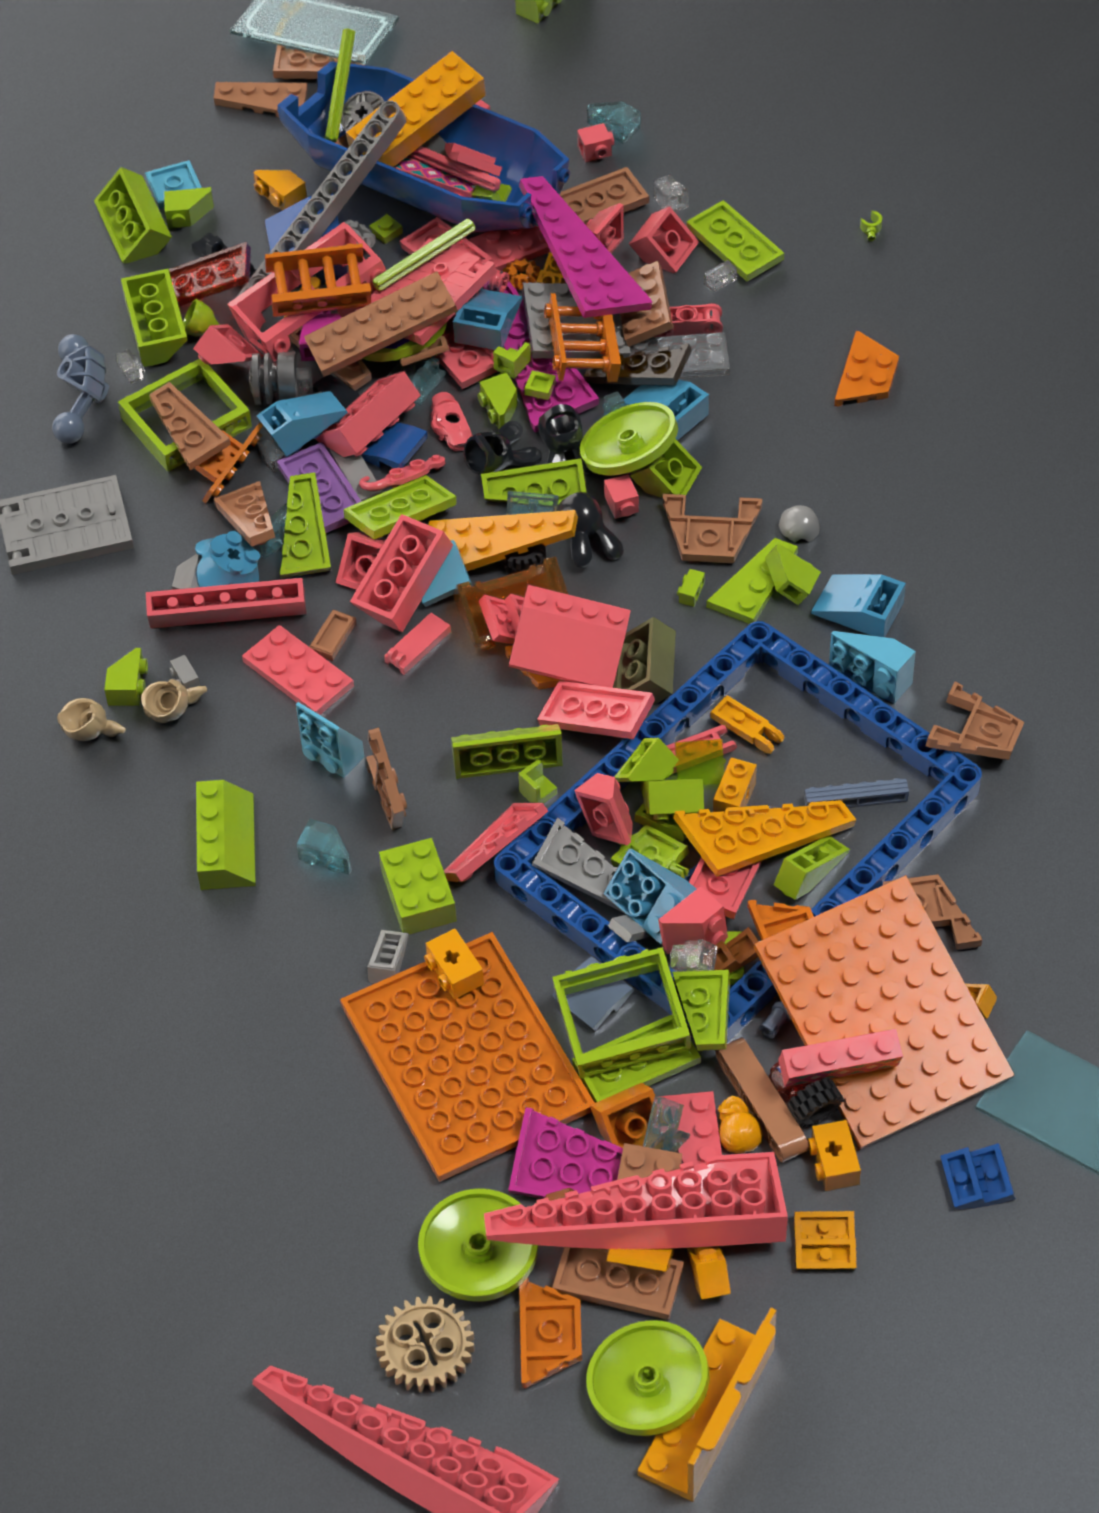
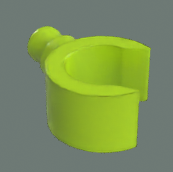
[860,211,882,241]

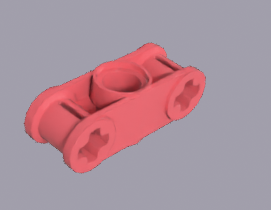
[654,303,723,340]

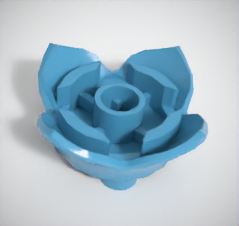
[195,531,260,587]

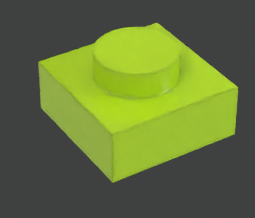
[369,214,403,244]
[524,370,556,400]

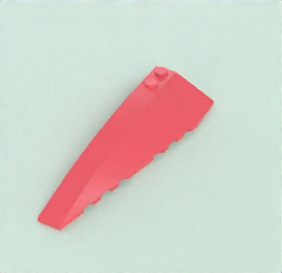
[484,1152,788,1249]
[252,1365,559,1513]

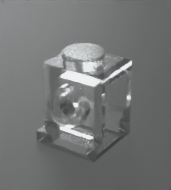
[654,175,688,212]
[670,939,717,972]

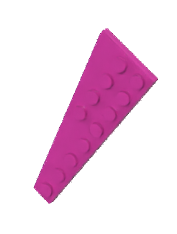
[519,176,653,318]
[483,281,599,432]
[508,1107,623,1199]

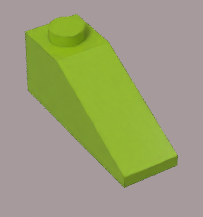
[774,836,850,900]

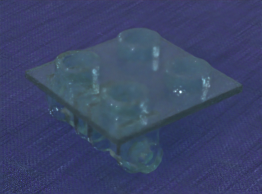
[386,357,446,406]

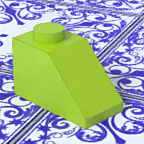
[164,187,214,228]
[615,738,679,782]

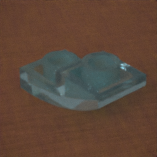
[260,503,287,558]

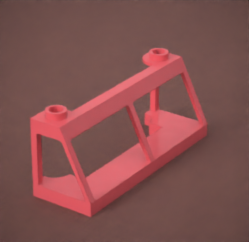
[228,222,386,362]

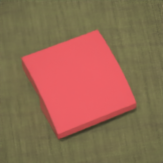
[444,143,502,176]
[479,594,524,644]

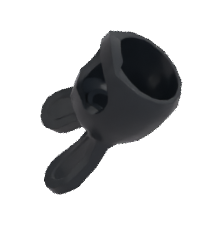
[538,404,596,475]
[463,421,542,475]
[556,492,624,568]

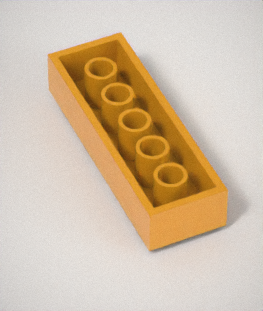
[346,51,486,167]

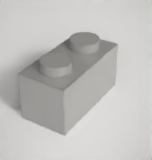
[169,655,200,689]

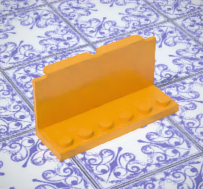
[637,1308,777,1502]

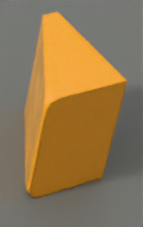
[965,983,997,1019]

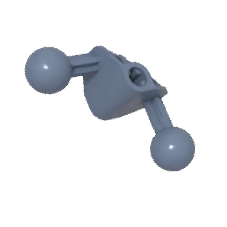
[52,334,109,444]

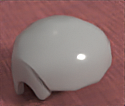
[779,505,820,543]

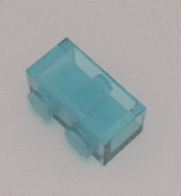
[602,391,625,417]

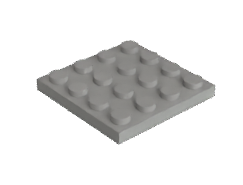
[522,283,631,359]

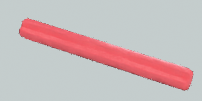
[408,146,501,192]

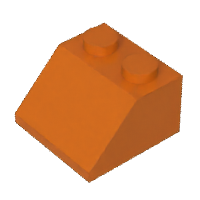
[590,1082,672,1149]

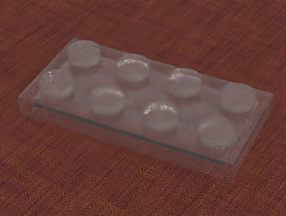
[629,332,730,379]

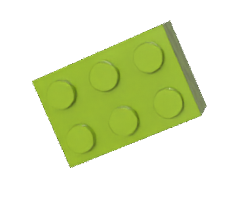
[379,838,457,935]

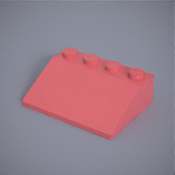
[508,585,631,688]

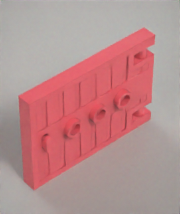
[355,238,497,345]

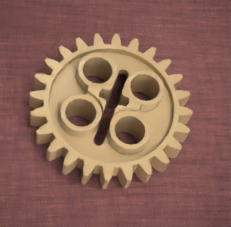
[376,1296,475,1393]

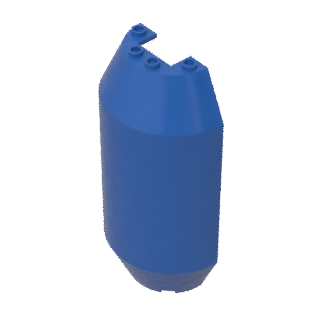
[277,61,570,233]

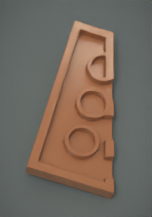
[214,82,308,117]

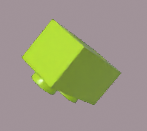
[677,569,705,607]

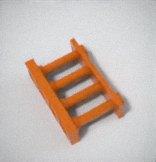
[265,243,371,317]
[544,293,621,382]

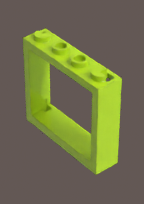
[118,359,252,472]
[552,947,692,1078]

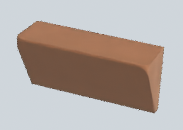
[400,336,450,367]

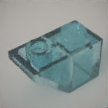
[587,101,641,144]
[297,819,352,875]

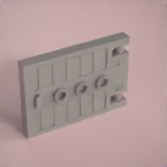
[0,475,134,575]

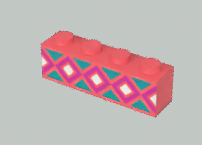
[393,157,476,198]
[778,1029,903,1087]

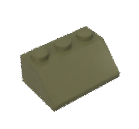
[613,617,676,705]

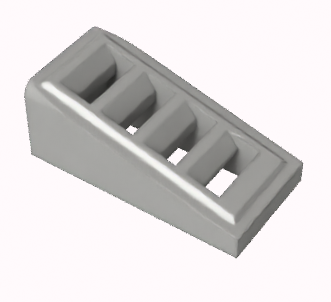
[367,930,409,984]

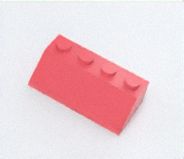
[315,371,421,457]
[350,514,453,632]

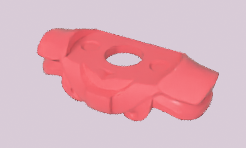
[430,392,472,451]

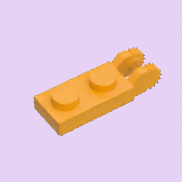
[710,695,785,754]

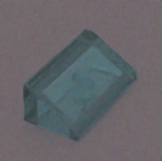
[507,491,559,515]

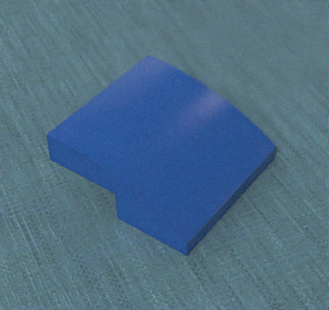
[361,422,428,468]
[940,1143,1016,1209]

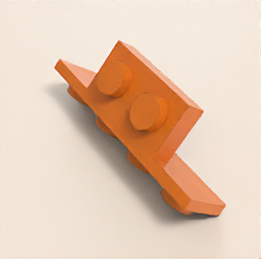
[194,422,263,504]

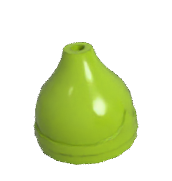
[183,299,220,337]

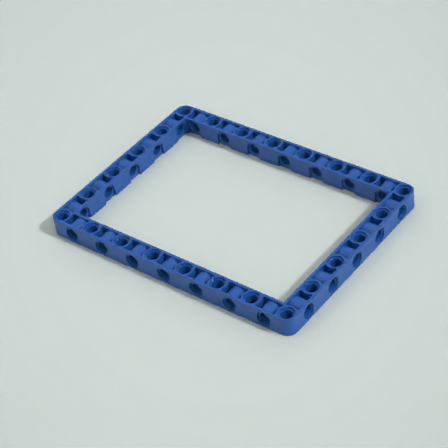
[494,621,982,1043]

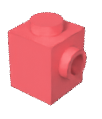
[577,123,615,162]
[604,474,639,519]

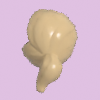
[141,679,207,723]
[57,698,126,741]

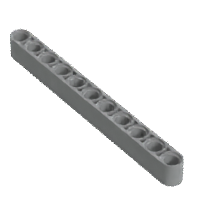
[236,100,406,314]

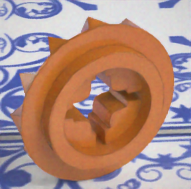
[503,257,540,290]

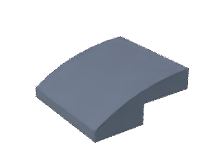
[551,956,634,1031]

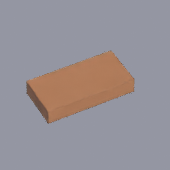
[309,610,357,661]

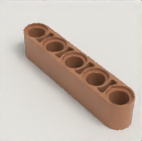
[715,1037,809,1163]

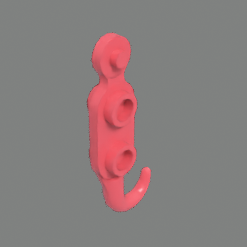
[359,455,445,491]

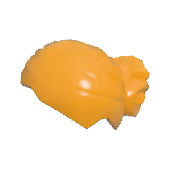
[717,1096,763,1154]

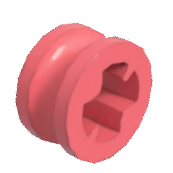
[488,269,509,293]

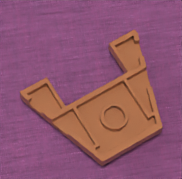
[663,494,762,563]
[925,682,1024,760]
[365,727,407,830]
[883,874,982,950]

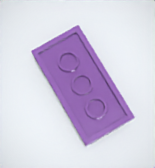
[277,442,362,533]

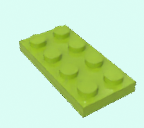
[686,200,784,282]
[344,475,457,540]
[572,1014,701,1103]

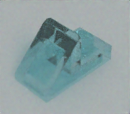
[643,1097,691,1152]

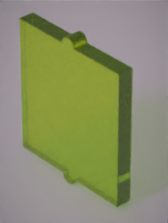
[674,739,726,785]

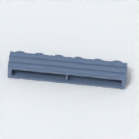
[804,778,909,808]

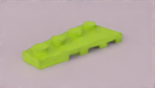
[706,538,798,624]

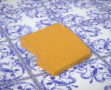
[794,1211,857,1270]
[607,1248,675,1272]

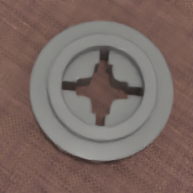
[345,220,376,248]

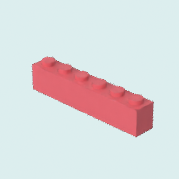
[146,578,306,629]

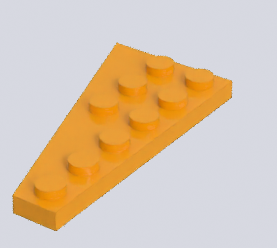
[428,510,578,571]
[673,800,856,877]

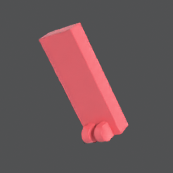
[384,613,451,675]

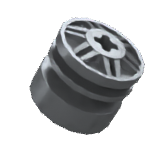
[341,91,385,132]
[249,352,299,405]

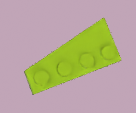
[481,458,587,507]
[280,472,331,579]

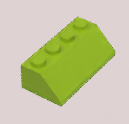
[94,167,172,264]
[121,269,187,367]
[451,724,563,779]
[196,780,256,890]

